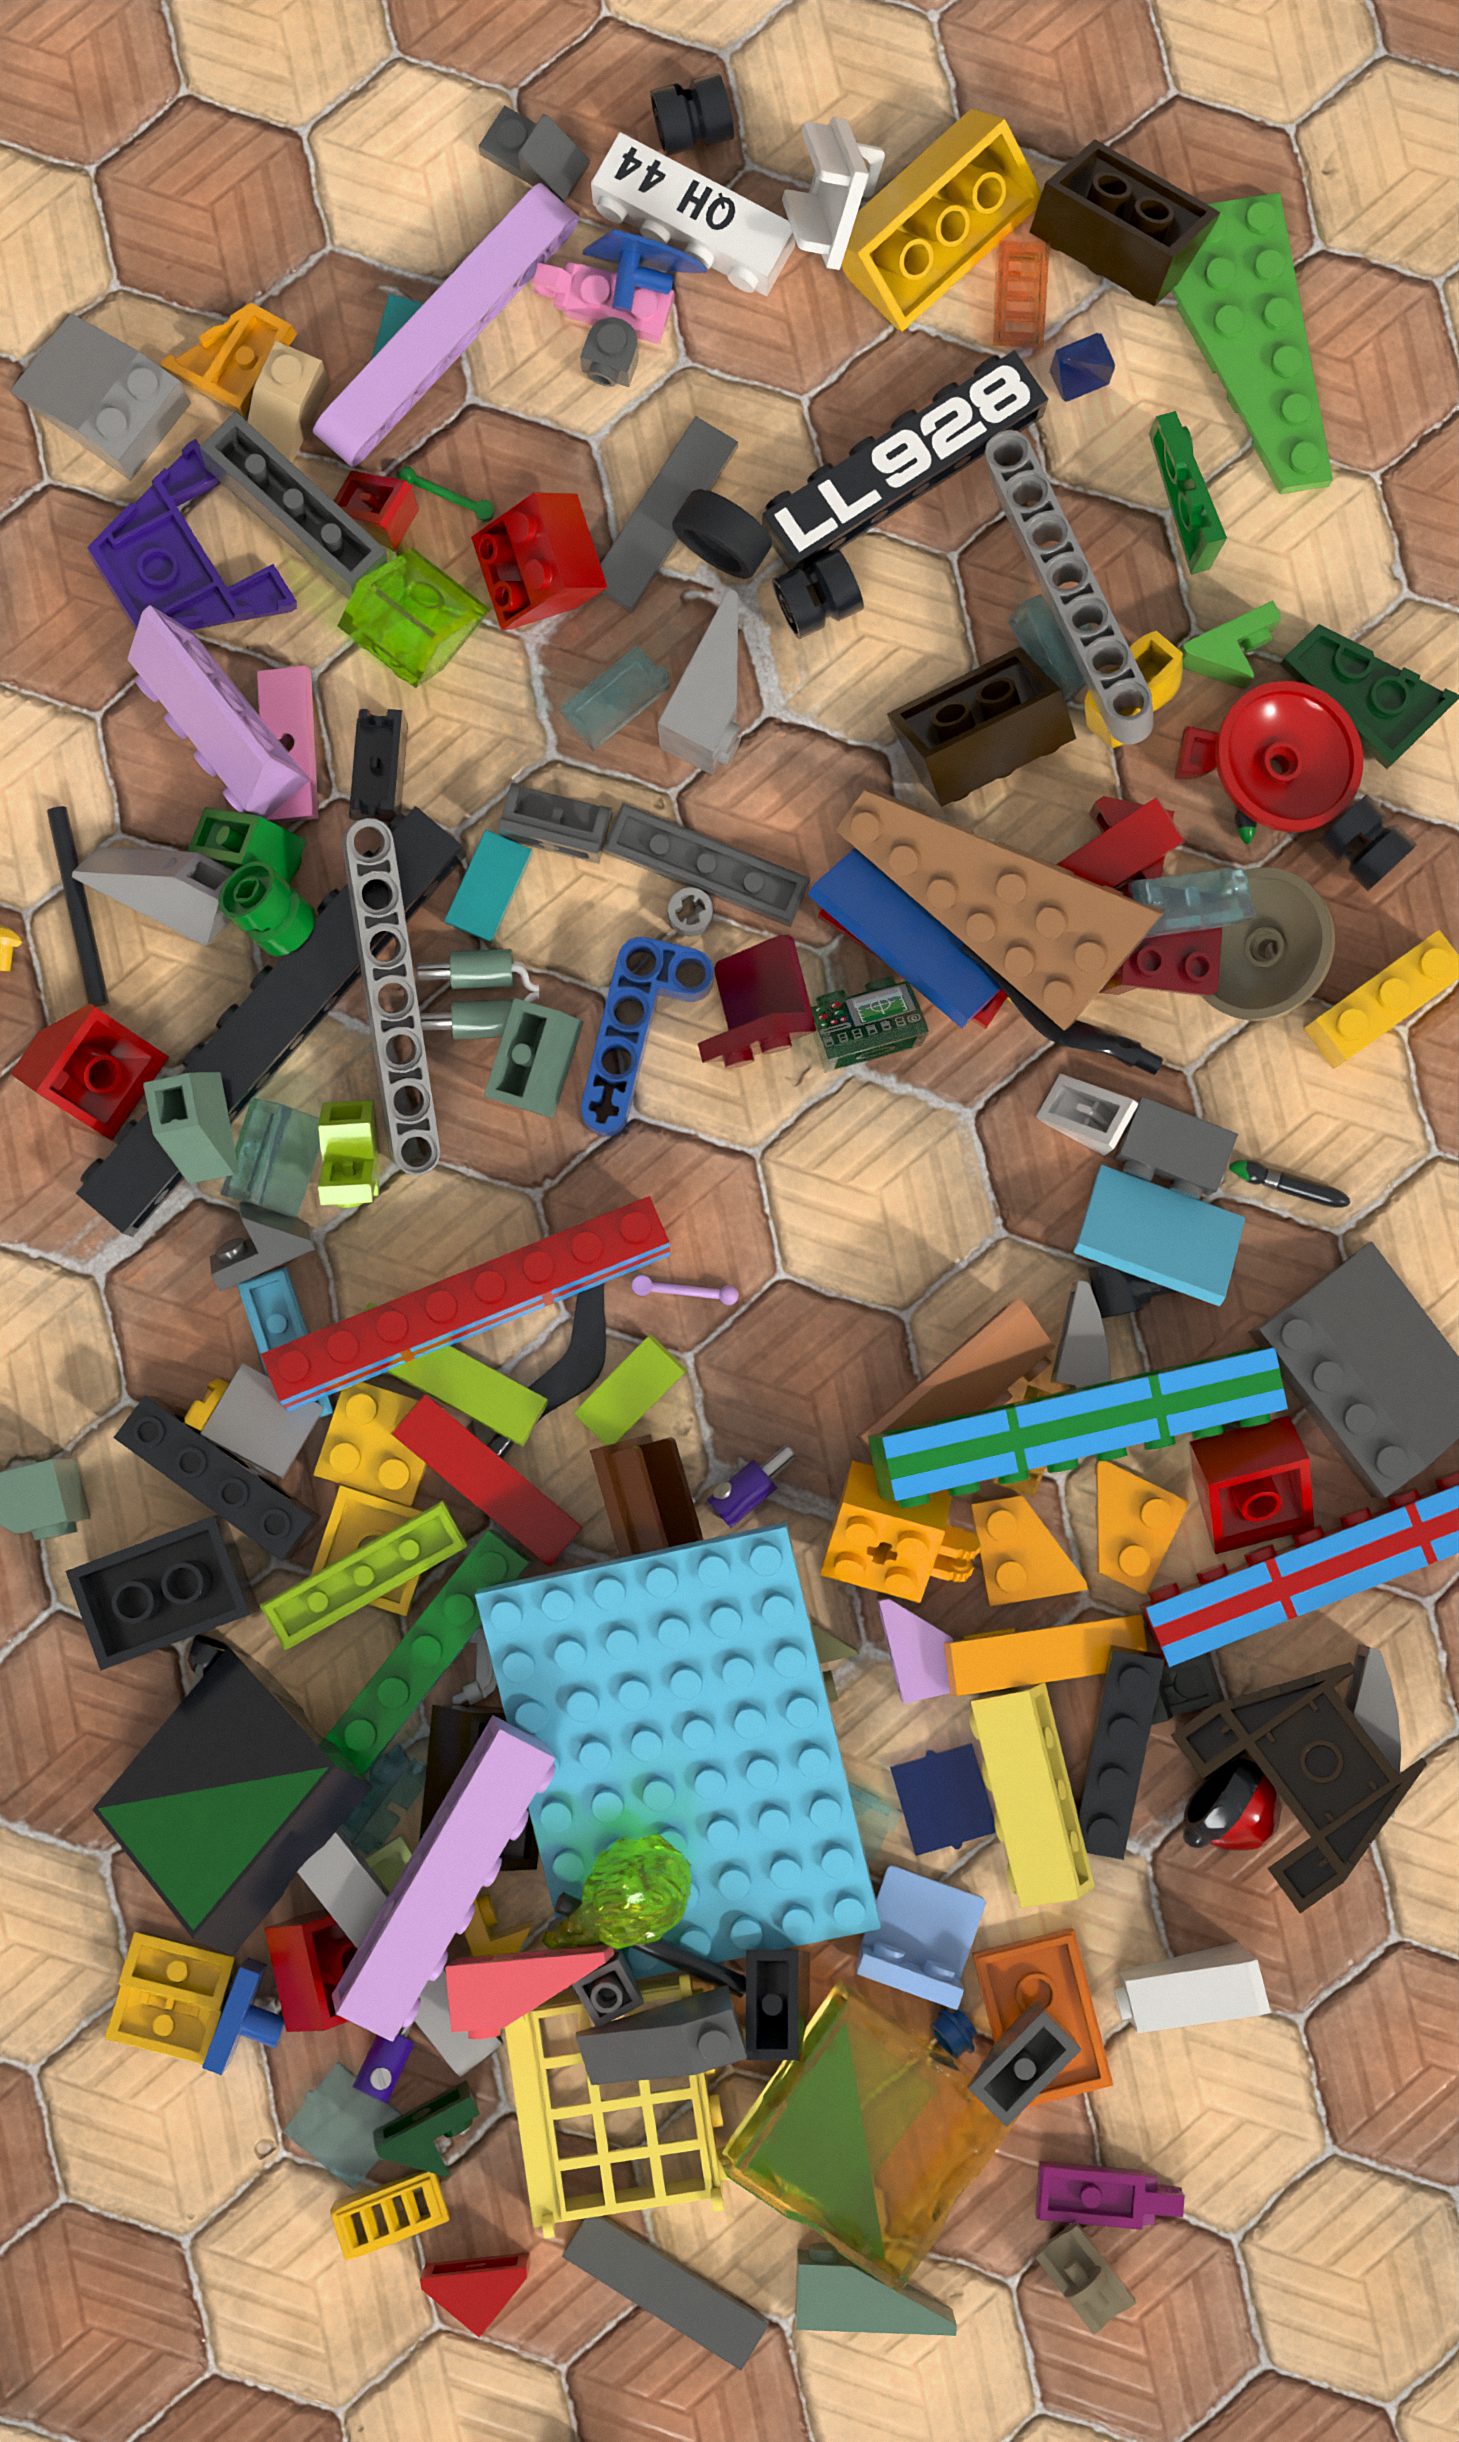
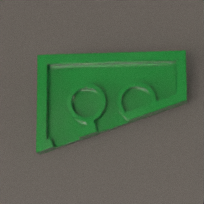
[1149,411,1227,575]

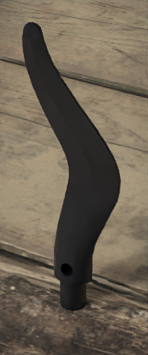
[962,943,1163,1075]
[487,1283,606,1459]

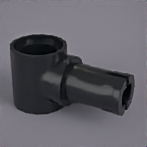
[1088,1264,1178,1318]

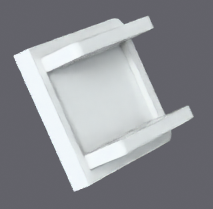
[782,117,885,270]

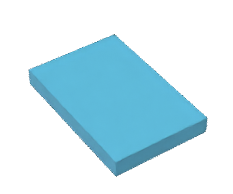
[1073,1165,1246,1307]

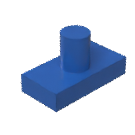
[202,1957,285,2075]

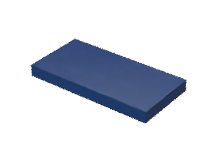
[808,848,1002,1028]

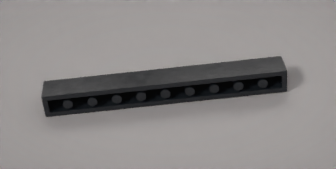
[76,806,466,1237]

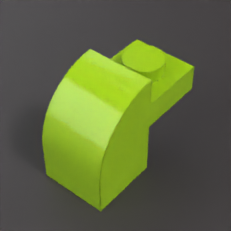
[318,1100,380,1208]

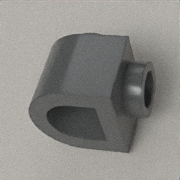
[580,317,638,387]

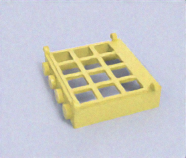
[505,1974,732,2239]

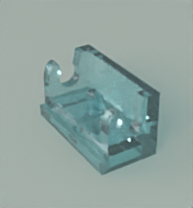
[1131,867,1256,938]

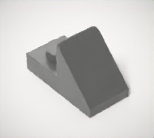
[478,105,590,204]
[210,1201,315,1292]

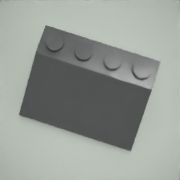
[1248,1241,1459,1498]

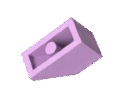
[876,1596,953,1704]

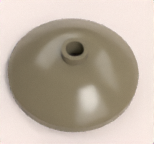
[1201,867,1335,1021]

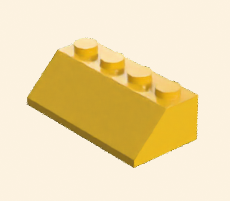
[841,108,1042,332]

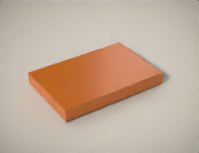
[972,1928,1113,2108]

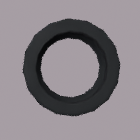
[672,489,772,579]

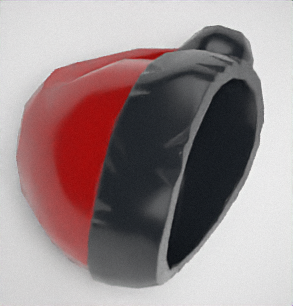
[1183,1758,1282,1851]

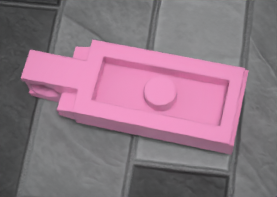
[532,262,675,344]

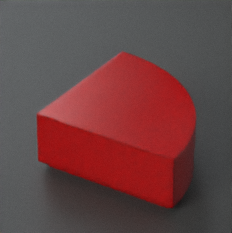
[1174,726,1218,780]

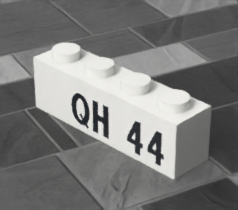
[591,132,796,297]

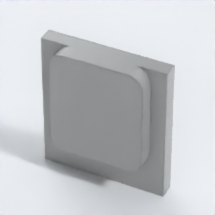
[200,1363,324,1480]

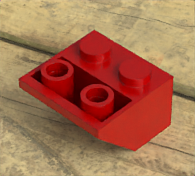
[471,492,608,630]

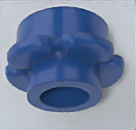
[930,2009,977,2059]

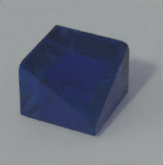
[1049,332,1115,402]

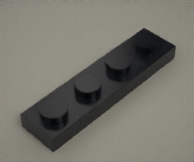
[1077,1645,1164,1860]

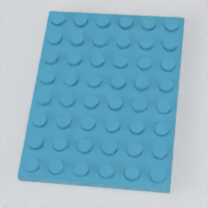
[475,1522,881,1992]

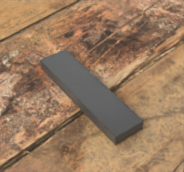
[600,416,738,613]
[603,803,810,928]
[562,2215,769,2371]

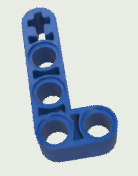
[581,937,714,1137]

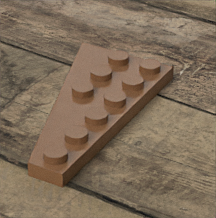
[835,788,1166,1030]

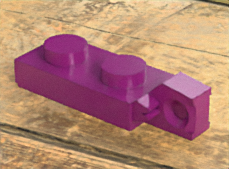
[1035,2161,1185,2230]

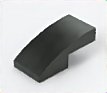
[1151,1652,1225,1725]

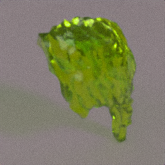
[542,1834,692,1950]

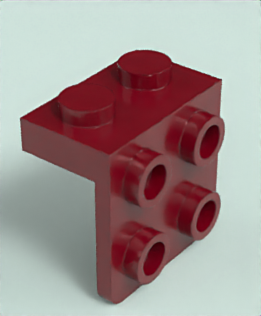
[1099,883,1224,996]
[697,935,817,1069]

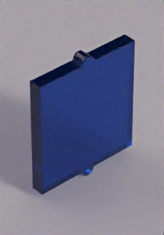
[890,1743,996,1856]

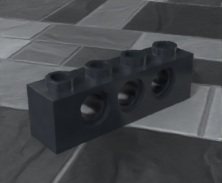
[113,1395,321,1561]

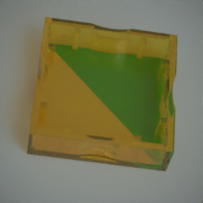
[718,1980,1021,2294]

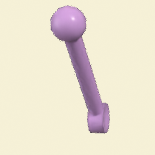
[632,1275,739,1305]

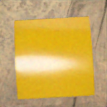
[104,1932,236,2065]

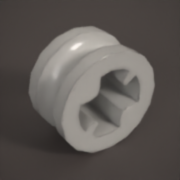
[667,887,713,937]

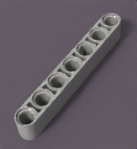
[985,430,1154,744]
[342,818,440,1175]
[297,1828,504,2077]

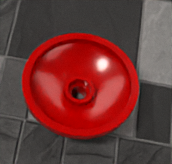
[1215,681,1364,832]

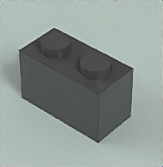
[1113,1097,1238,1200]

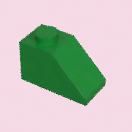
[187,807,307,885]

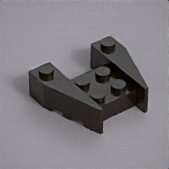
[1171,1662,1427,1914]

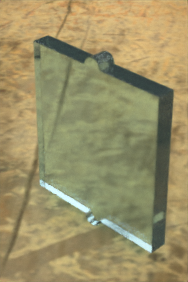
[283,2061,403,2190]

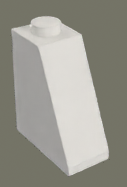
[1113,1941,1271,2033]

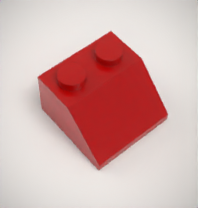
[1189,1415,1314,1555]
[264,1909,358,2032]

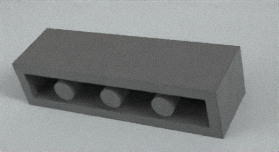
[200,411,388,604]

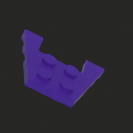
[87,439,297,631]

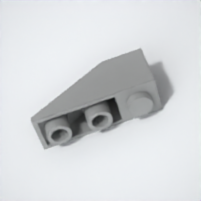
[72,847,234,947]

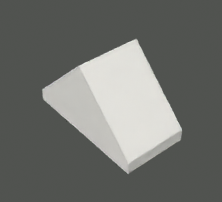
[1036,1073,1138,1156]

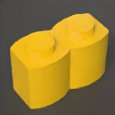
[1084,631,1183,748]

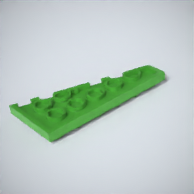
[1171,192,1333,494]

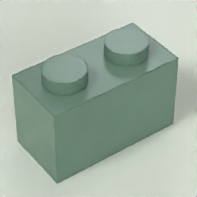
[484,998,584,1119]

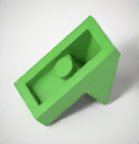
[1179,600,1282,689]

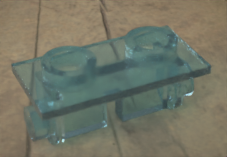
[339,1742,426,1855]

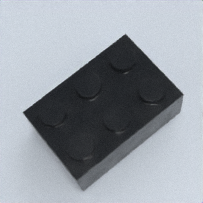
[65,1515,260,1671]

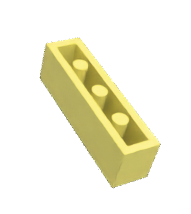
[969,1683,1095,1908]

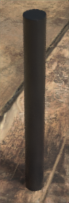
[47,806,109,1007]
[554,1892,746,1998]

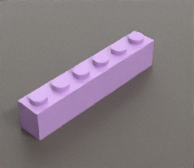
[332,1715,556,2042]

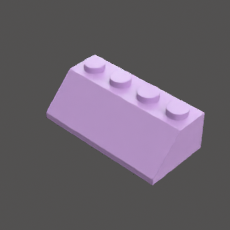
[127,605,310,819]

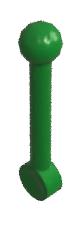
[397,466,495,522]

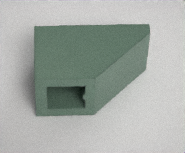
[143,1072,240,1184]

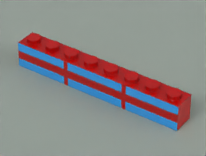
[261,1196,670,1411]
[1138,1470,1459,1667]

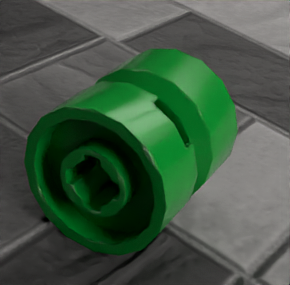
[218,861,316,956]

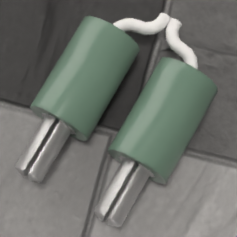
[416,949,539,1039]

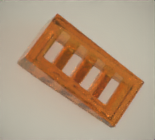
[993,241,1050,348]

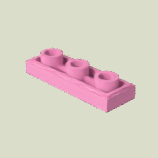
[257,665,319,824]

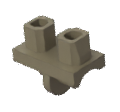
[1034,2221,1136,2335]

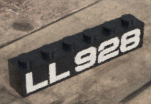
[762,350,1049,571]

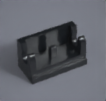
[349,709,408,822]

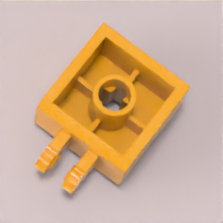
[820,1460,982,1603]

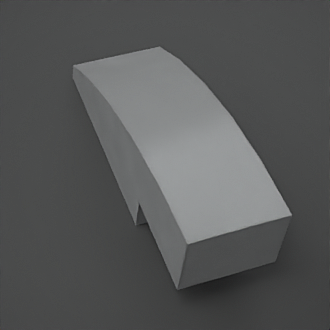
[1050,1280,1112,1389]
[1344,1644,1401,1818]

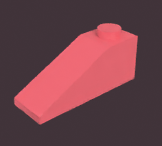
[445,1944,614,2039]

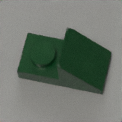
[373,2080,480,2177]

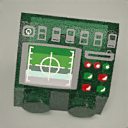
[811,976,929,1073]

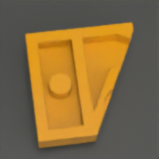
[160,303,297,417]
[1094,1461,1190,1595]
[970,1495,1088,1607]

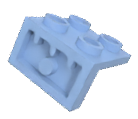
[854,1864,986,2010]

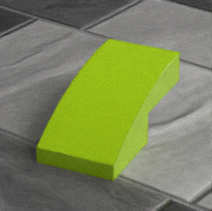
[573,1334,687,1445]

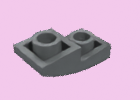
[547,1899,644,2028]

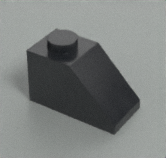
[745,1949,810,2061]

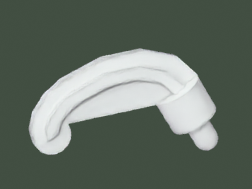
[452,1629,497,1705]

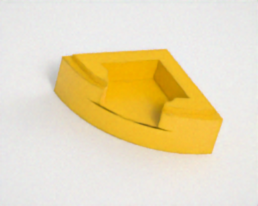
[184,1378,230,1431]

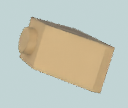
[247,340,330,464]

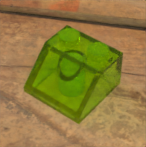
[337,548,490,688]

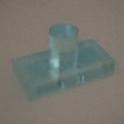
[1008,594,1093,703]

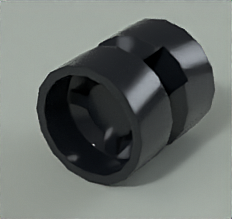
[650,72,734,156]
[772,549,864,639]
[1318,794,1417,891]

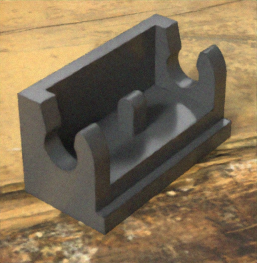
[498,783,613,864]

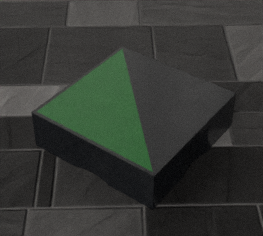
[92,1646,373,1956]

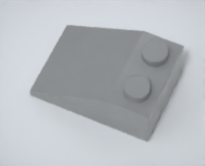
[10,313,191,481]
[657,588,741,776]

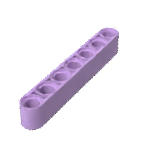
[313,183,580,467]

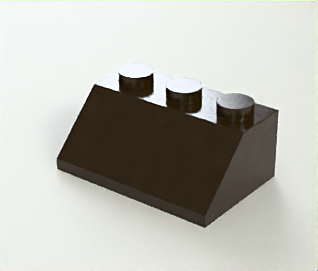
[1029,139,1221,307]
[887,647,1077,807]
[419,1705,539,1871]

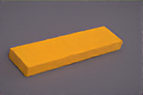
[944,1614,1148,1696]

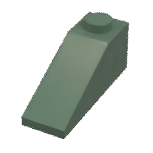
[795,2243,957,2336]

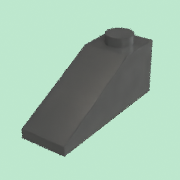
[576,1985,747,2085]

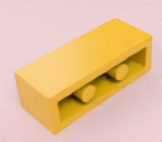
[1303,930,1459,1069]

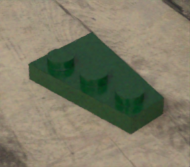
[1280,624,1459,769]

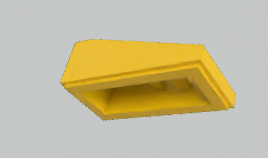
[330,2171,450,2261]

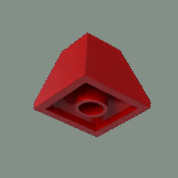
[10,1004,169,1141]

